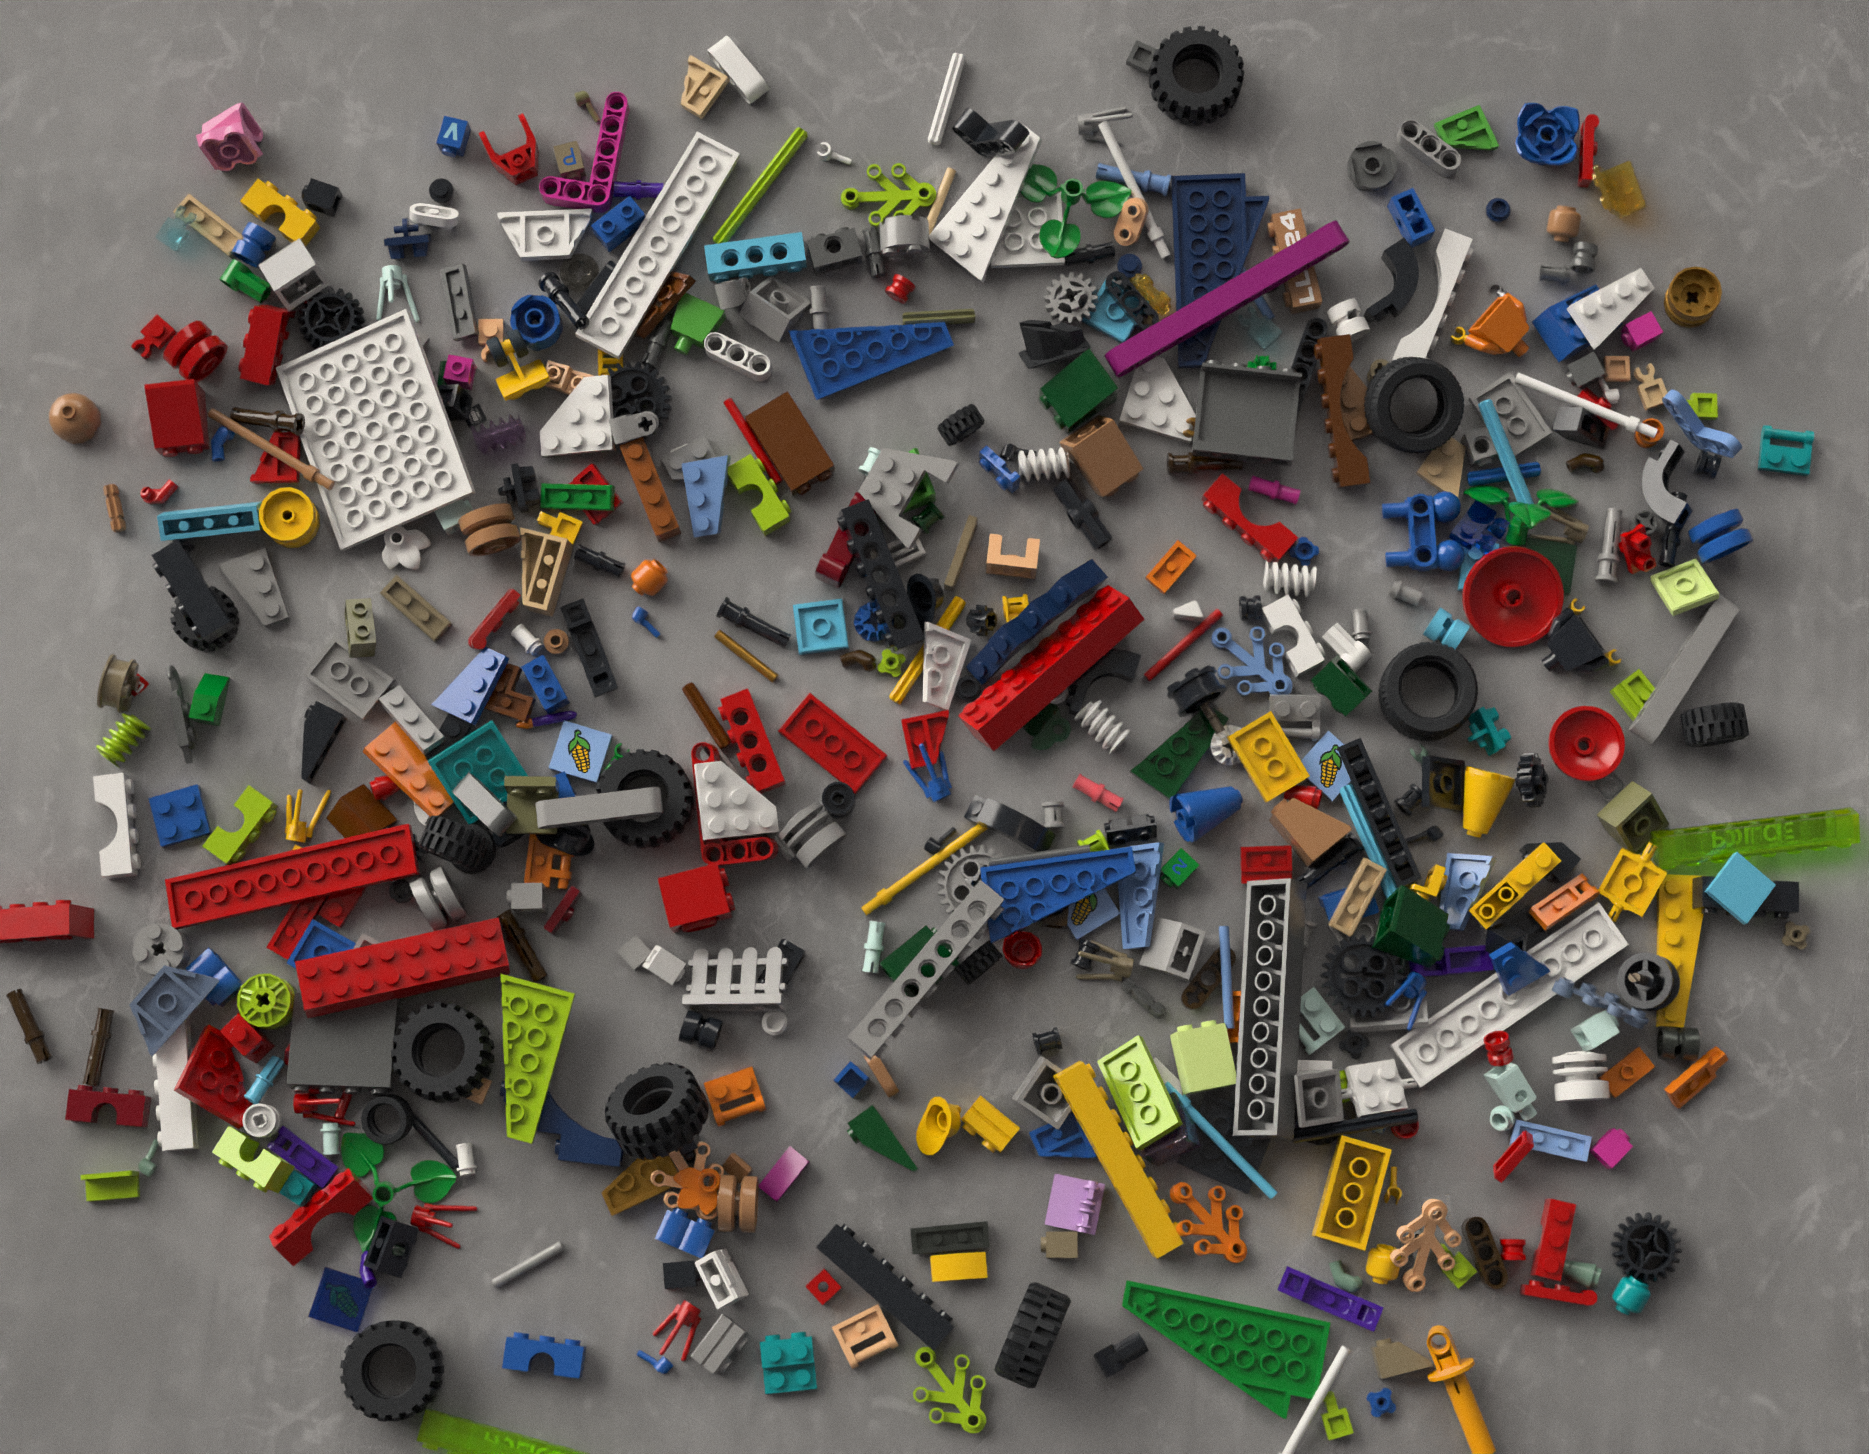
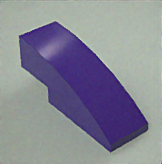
[1409,945,1493,978]

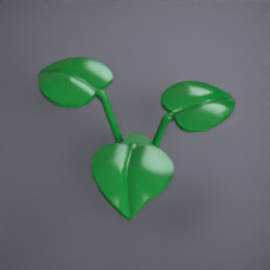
[1020,164,1132,259]
[1463,485,1579,546]
[341,1132,457,1252]

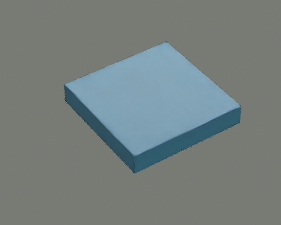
[1082,279,1149,343]
[793,599,849,655]
[1705,852,1776,925]

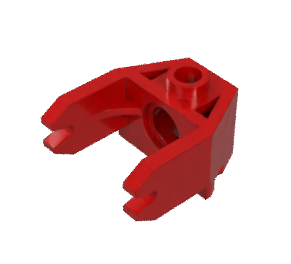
[478,113,539,185]

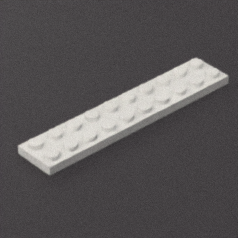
[575,132,740,359]
[1390,903,1629,1088]

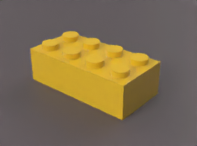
[1312,1135,1392,1251]

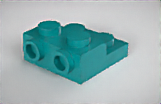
[760,1331,817,1394]

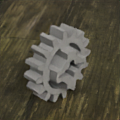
[1044,272,1098,326]

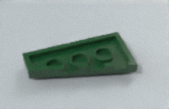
[1130,707,1229,800]

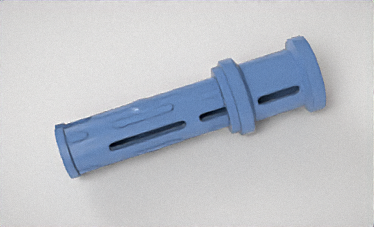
[1096,163,1172,197]

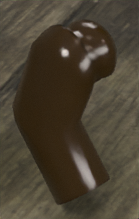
[1566,453,1605,473]
[839,650,877,672]

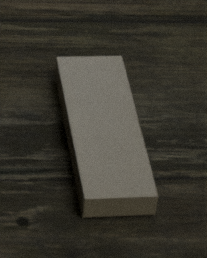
[944,515,978,592]
[380,575,453,643]

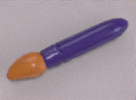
[516,711,577,729]

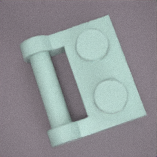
[1299,987,1345,1055]

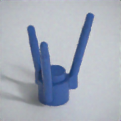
[903,743,952,802]
[1383,972,1427,1030]

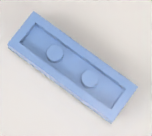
[1509,1119,1592,1162]

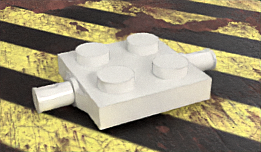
[1341,1059,1417,1118]

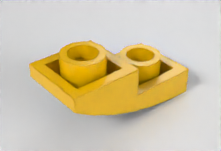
[930,1252,988,1282]

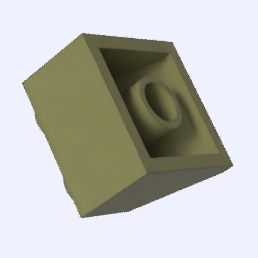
[1597,781,1669,854]

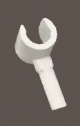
[817,142,852,165]
[1598,378,1620,404]

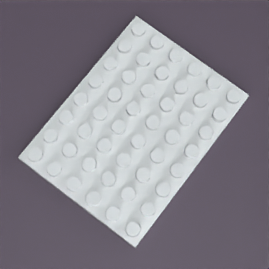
[276,309,476,551]

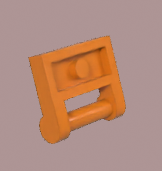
[704,1066,767,1127]

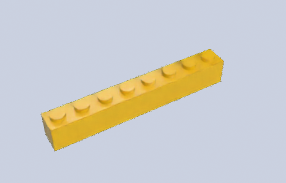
[1053,1061,1183,1259]

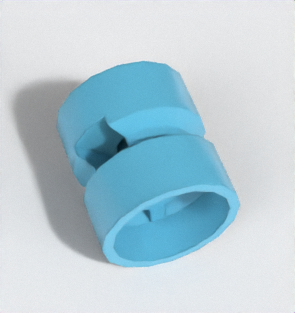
[1423,607,1470,650]

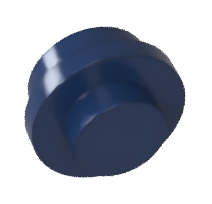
[1485,198,1511,223]
[1117,254,1142,278]

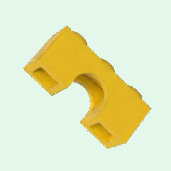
[240,179,320,246]

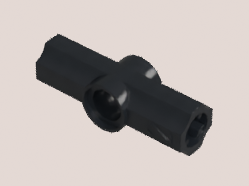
[1053,477,1113,551]

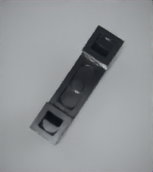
[560,598,618,698]

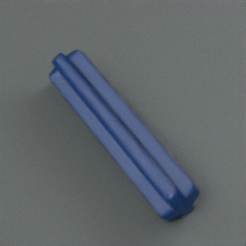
[1467,462,1541,486]

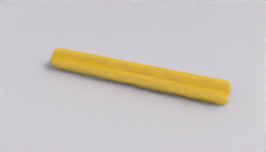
[889,596,966,704]

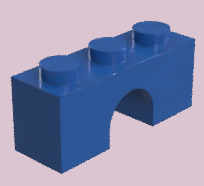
[502,1332,587,1378]

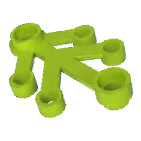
[841,163,936,228]
[913,1346,986,1433]

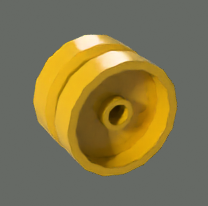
[259,487,320,548]

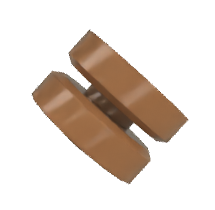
[458,503,521,557]
[717,1175,759,1233]

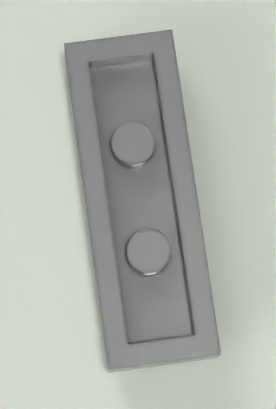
[379,685,445,755]

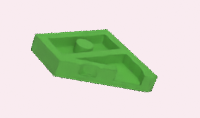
[1434,104,1499,150]

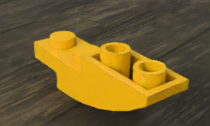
[1468,842,1561,929]

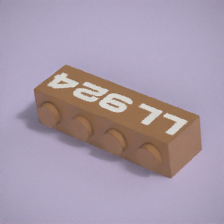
[1267,208,1322,314]

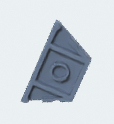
[129,965,220,1056]

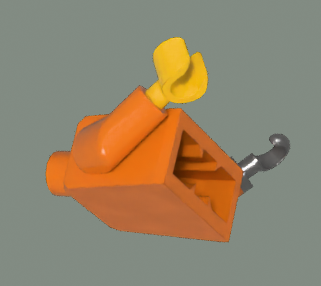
[1451,284,1529,357]

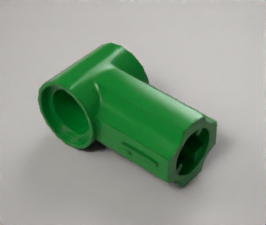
[219,259,272,304]

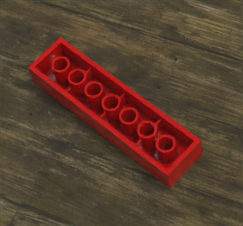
[958,585,1145,752]
[295,917,510,1018]

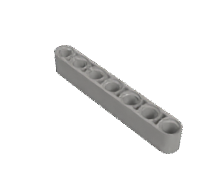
[1629,594,1740,745]

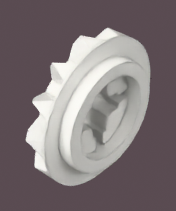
[1211,725,1241,766]

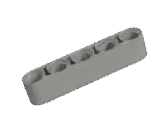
[535,787,663,829]

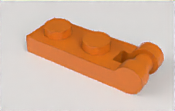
[1529,873,1600,931]

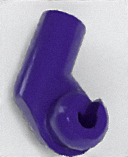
[359,1250,377,1288]

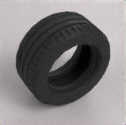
[1364,356,1464,454]
[1378,642,1478,741]

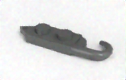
[166,665,196,764]

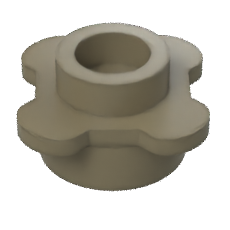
[1782,921,1810,950]

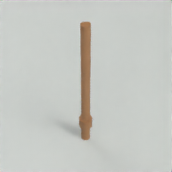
[208,408,335,490]

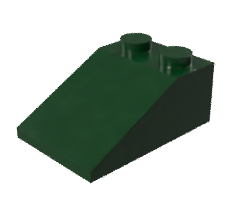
[847,1105,918,1173]

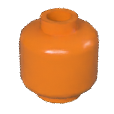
[631,559,668,596]

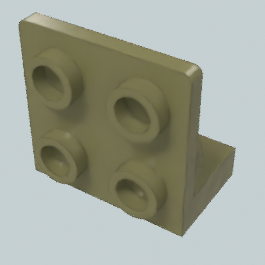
[504,776,559,834]

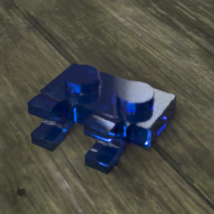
[1449,500,1510,555]

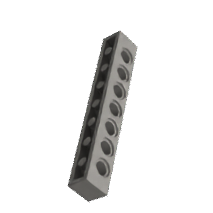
[847,880,1004,1060]

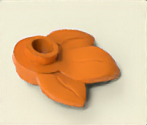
[673,1167,721,1215]

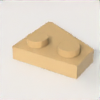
[681,55,730,119]

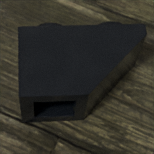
[1519,842,1581,884]

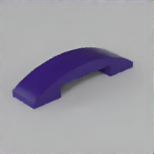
[1277,1266,1384,1332]

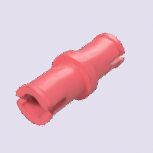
[1072,774,1124,812]

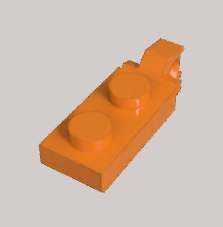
[1664,1046,1729,1109]

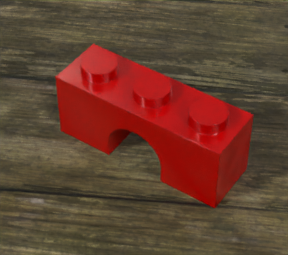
[1530,1198,1576,1281]

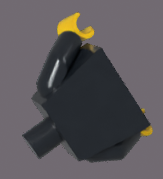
[1541,598,1622,674]

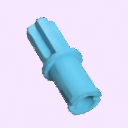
[244,1056,285,1104]

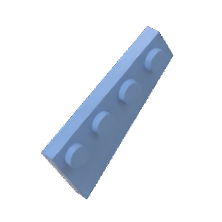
[1115,842,1164,950]

